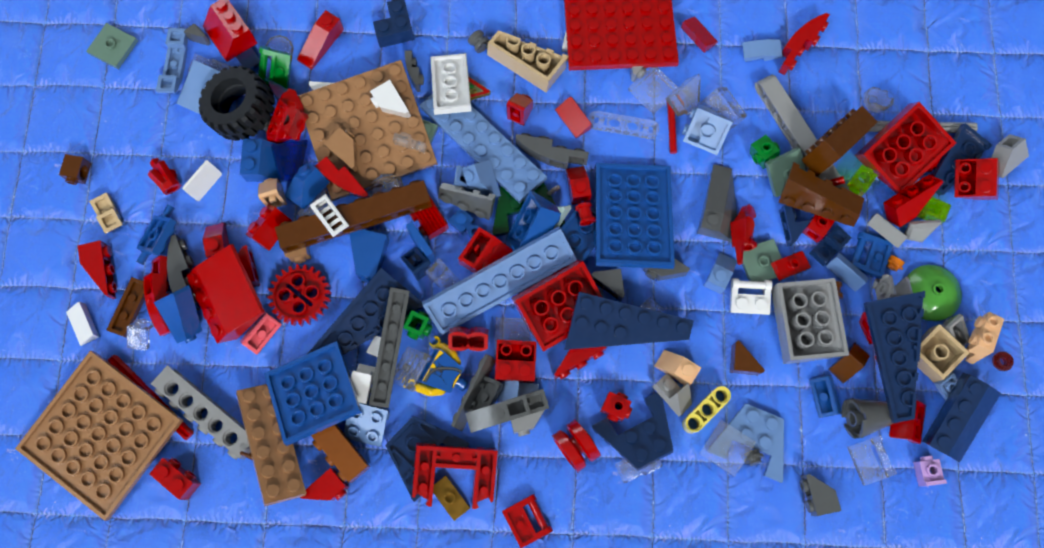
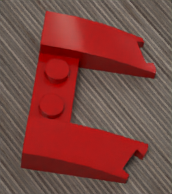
[412,443,498,509]

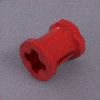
[575,202,596,226]

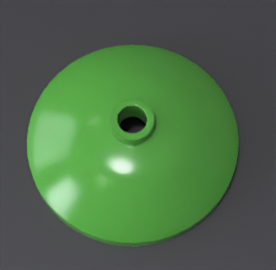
[907,265,962,321]

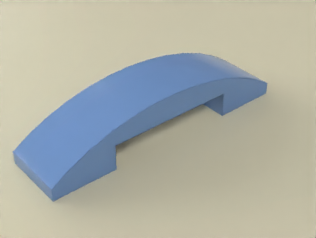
[156,28,188,93]

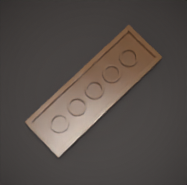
[236,384,306,507]

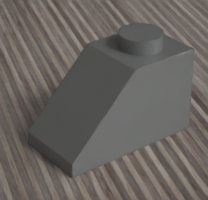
[643,259,690,281]

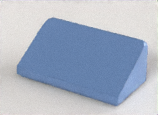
[826,253,869,292]

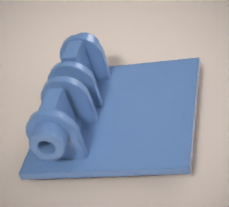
[344,403,390,447]

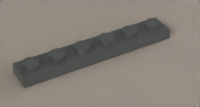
[369,287,410,408]

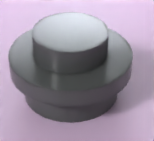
[744,449,764,466]

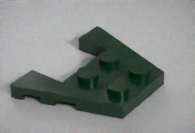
[492,182,565,236]

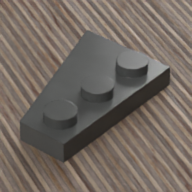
[438,182,496,220]

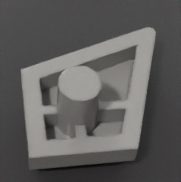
[904,220,941,243]

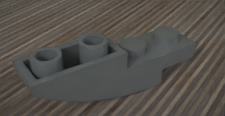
[515,133,589,169]
[167,234,200,311]
[465,389,549,433]

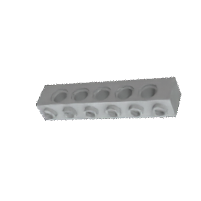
[151,365,250,460]

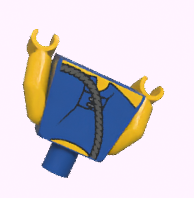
[405,336,468,396]

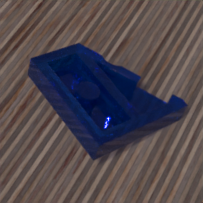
[271,140,308,183]

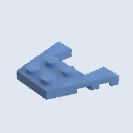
[707,404,784,483]

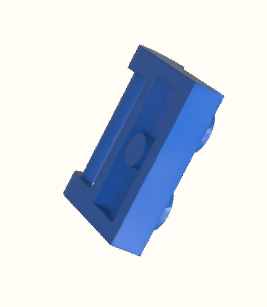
[850,232,893,279]

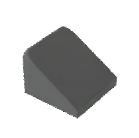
[184,24,211,46]

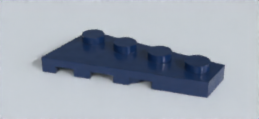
[931,123,992,195]

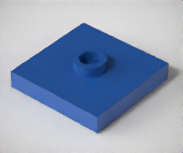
[406,221,437,266]

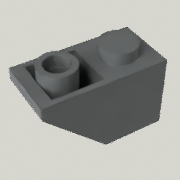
[800,474,841,516]

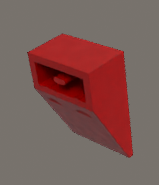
[458,227,513,273]

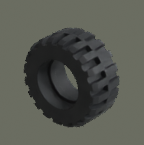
[199,66,275,141]

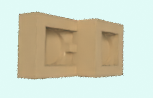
[89,193,123,234]

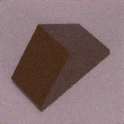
[730,340,765,376]
[828,342,870,383]

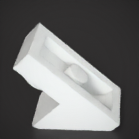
[351,364,376,404]

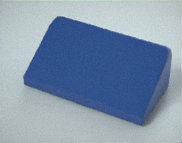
[809,375,841,418]

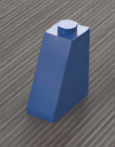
[350,229,389,283]
[154,285,202,344]

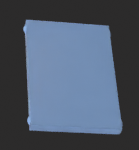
[176,60,221,114]

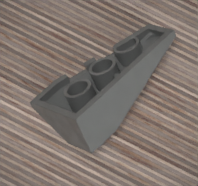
[697,164,737,242]

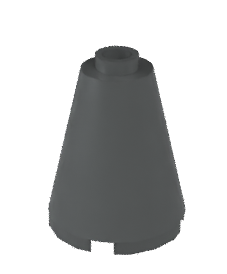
[841,398,894,439]

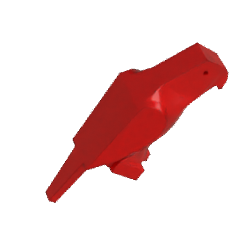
[730,204,757,265]

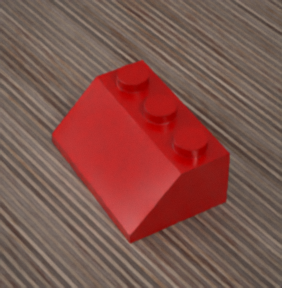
[203,0,258,62]

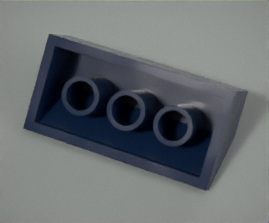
[922,373,1001,462]

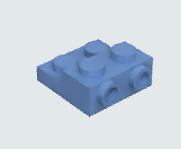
[682,104,733,155]

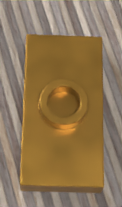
[433,476,470,521]

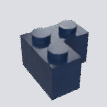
[373,0,415,48]

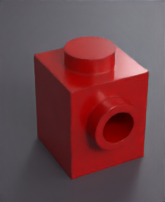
[802,214,835,243]

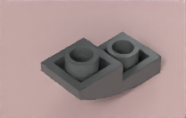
[405,51,424,92]

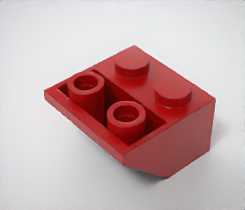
[954,158,1000,200]
[495,340,537,383]

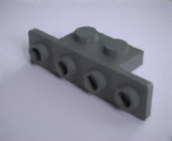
[451,354,504,431]

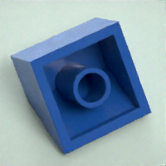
[240,139,286,182]

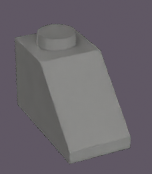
[511,401,548,437]

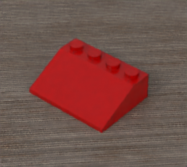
[855,102,956,194]
[187,244,265,344]
[511,260,603,352]

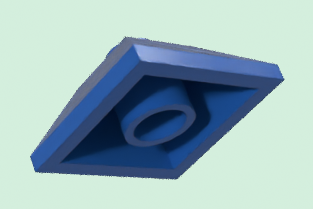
[285,162,329,210]

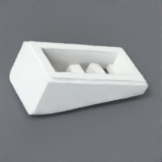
[310,194,349,237]

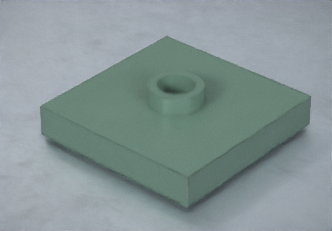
[86,23,138,70]
[765,147,806,197]
[742,239,782,282]

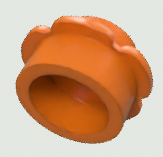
[887,255,905,272]

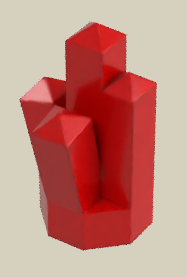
[148,158,182,195]

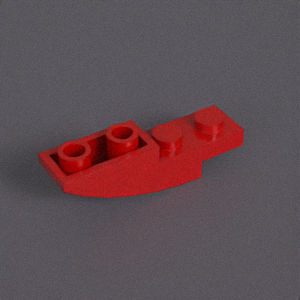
[779,13,830,75]
[143,255,171,336]

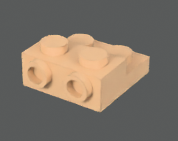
[965,312,1004,364]

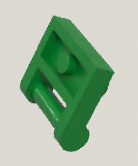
[258,46,293,89]

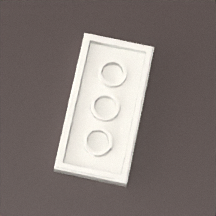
[430,53,471,115]

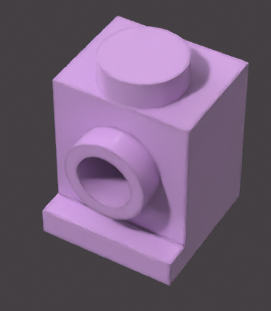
[913,456,947,486]

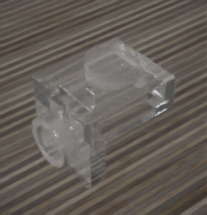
[127,319,154,351]

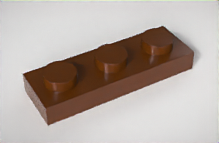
[106,277,145,338]

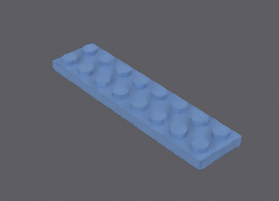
[419,94,547,204]
[422,226,577,335]

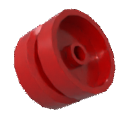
[552,419,601,473]

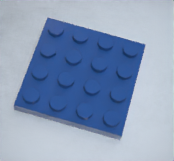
[264,341,362,446]

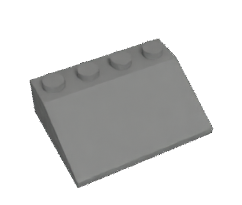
[771,278,849,364]

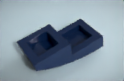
[236,47,260,70]
[809,225,851,266]

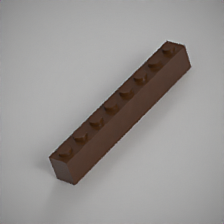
[275,180,432,254]

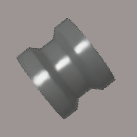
[468,30,490,53]

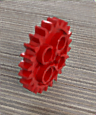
[267,264,332,327]

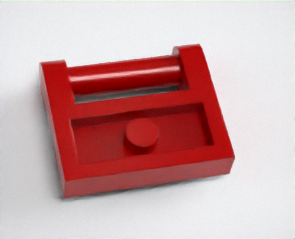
[502,494,553,548]

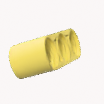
[682,386,731,434]

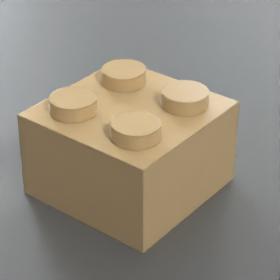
[917,324,970,383]

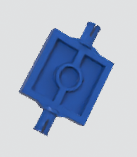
[136,205,177,265]

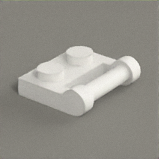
[730,278,772,315]

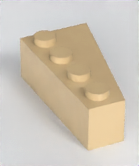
[487,30,569,93]

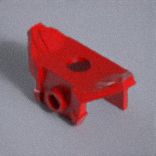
[266,88,309,144]

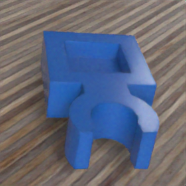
[448,208,481,239]

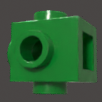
[750,135,780,169]
[403,310,433,340]

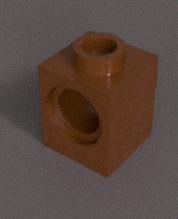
[59,154,91,185]

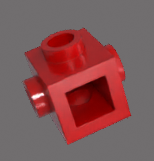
[600,391,633,423]

